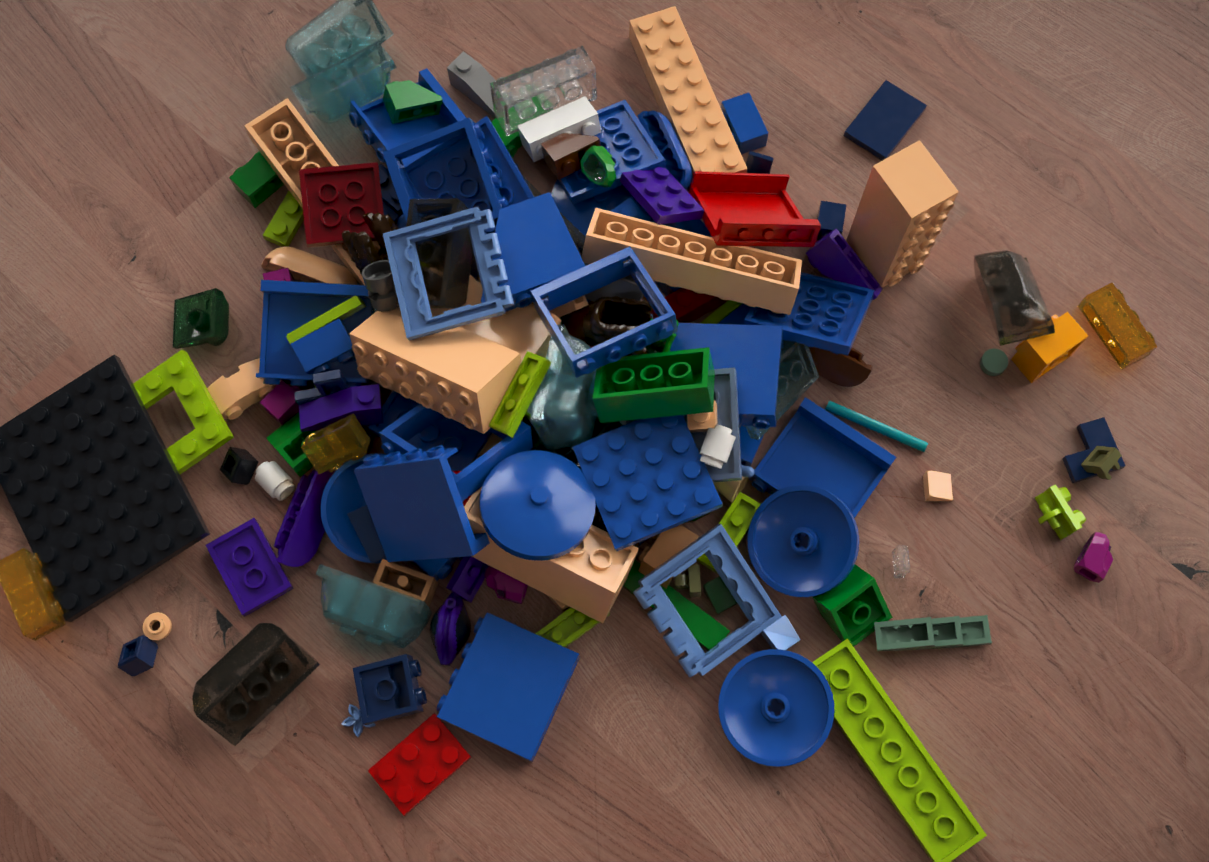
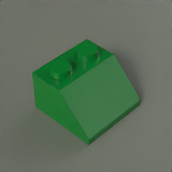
[812,564,893,647]

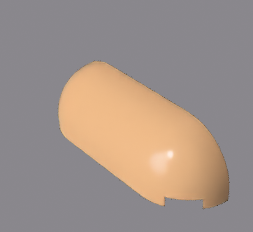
[261,246,358,285]

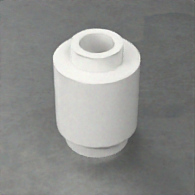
[699,424,736,469]
[255,461,295,501]

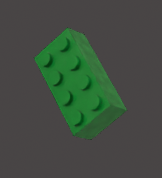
[593,347,715,423]

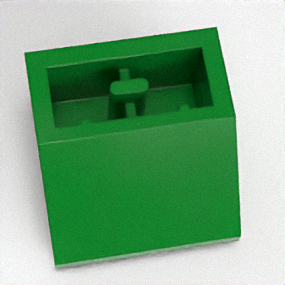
[266,412,336,477]

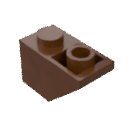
[541,133,601,180]

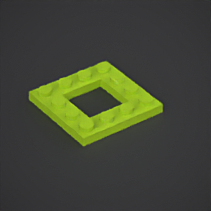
[133,349,234,475]

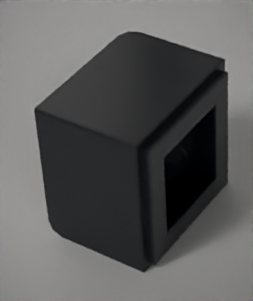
[220,447,258,485]

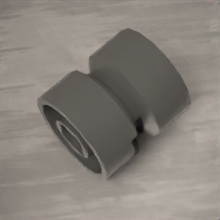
[362,260,399,312]

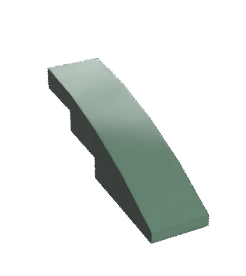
[874,615,992,651]

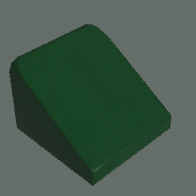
[703,576,738,614]

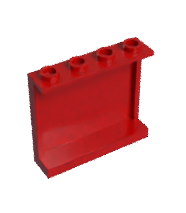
[689,171,821,247]

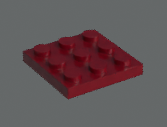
[299,162,384,248]

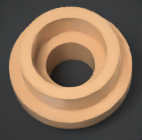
[143,612,172,641]

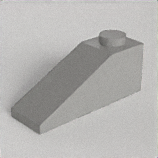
[447,51,515,118]

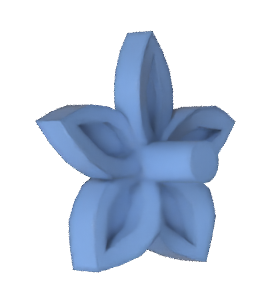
[341,704,376,737]

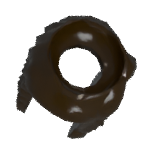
[342,213,398,275]
[583,296,653,356]

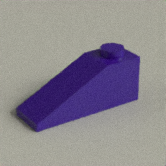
[806,228,883,300]
[299,384,383,432]

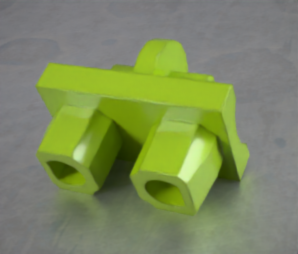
[1035,484,1086,540]

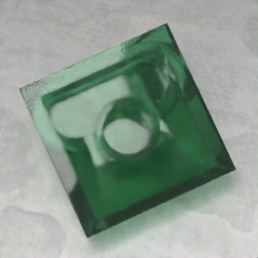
[173,288,229,349]

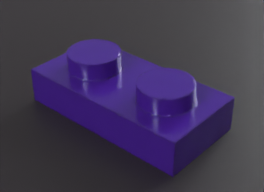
[446,556,489,603]

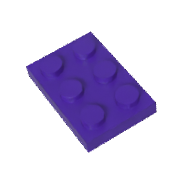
[620,167,704,225]
[205,518,294,617]

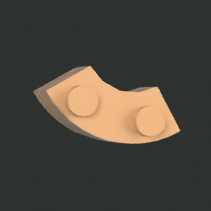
[207,358,282,420]

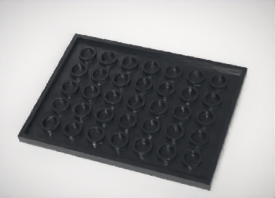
[0,355,210,622]

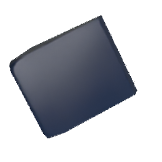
[746,151,774,174]

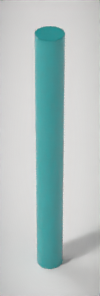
[825,400,928,452]

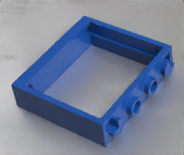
[382,117,509,254]
[530,246,678,378]
[379,404,533,502]

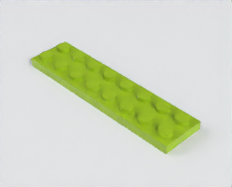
[812,639,987,862]

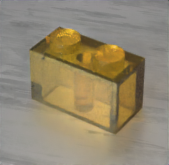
[301,413,371,474]

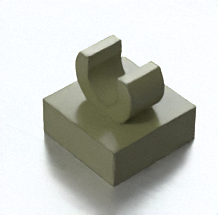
[1081,446,1122,480]
[675,564,701,598]

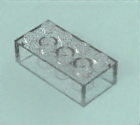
[490,46,597,136]

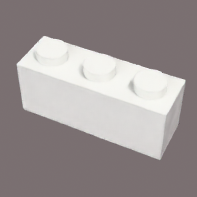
[517,96,601,162]

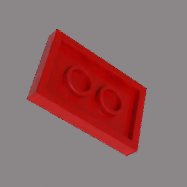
[368,713,472,816]

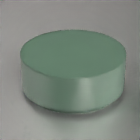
[980,348,1008,376]

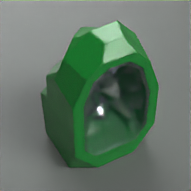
[580,146,616,188]

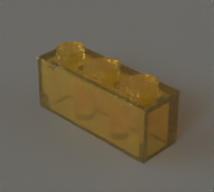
[1078,282,1158,370]
[0,548,66,641]

